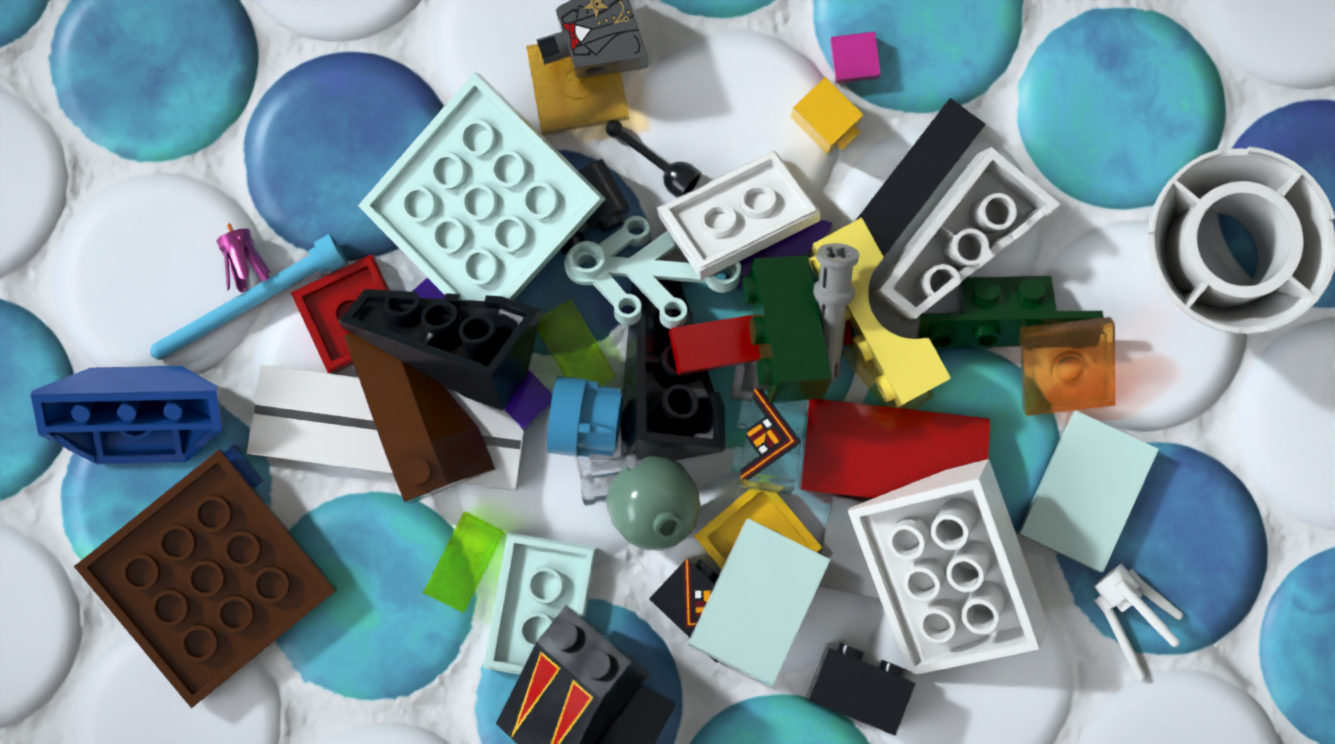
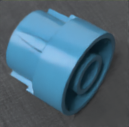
[547,376,623,457]

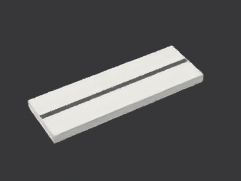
[247,364,525,491]

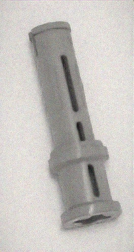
[813,243,859,381]

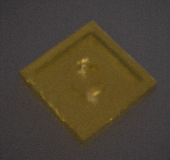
[526,44,629,135]

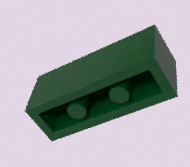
[742,255,833,403]

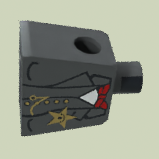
[536,0,648,78]

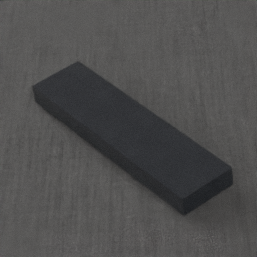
[855,98,986,257]

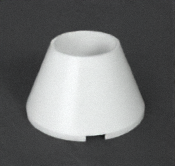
[1148,147,1335,334]

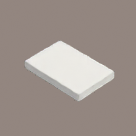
[657,150,820,280]

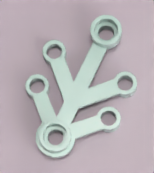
[564,216,741,329]

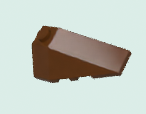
[344,333,496,504]

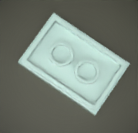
[1017,410,1159,573]
[687,518,831,686]
[483,532,597,674]

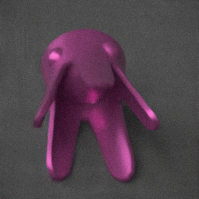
[216,223,271,292]

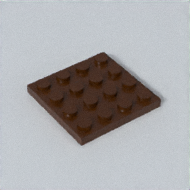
[74,449,337,709]

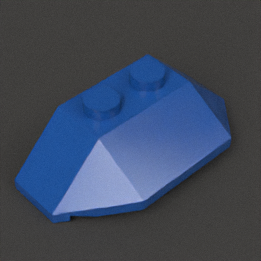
[30,366,224,464]

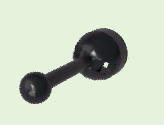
[605,120,702,198]

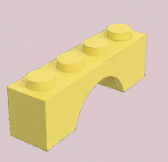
[809,217,951,408]

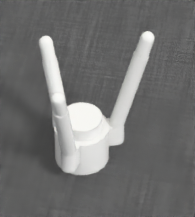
[1094,564,1183,681]

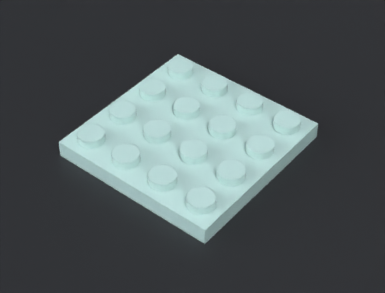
[358,72,606,301]

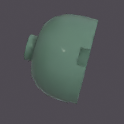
[606,456,701,551]

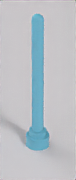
[150,233,348,360]

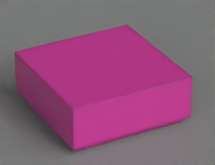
[830,32,881,84]

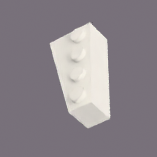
[869,147,1061,321]

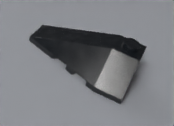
[621,279,726,461]
[339,289,541,411]

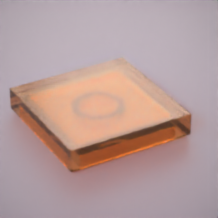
[1020,317,1116,416]

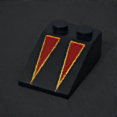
[496,605,650,744]

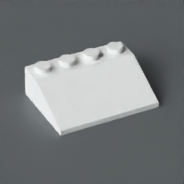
[848,459,1048,676]

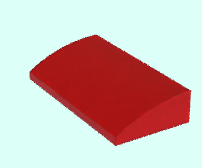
[799,399,990,498]

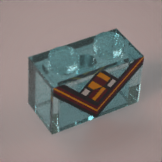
[730,389,808,495]

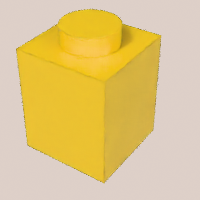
[791,77,863,155]

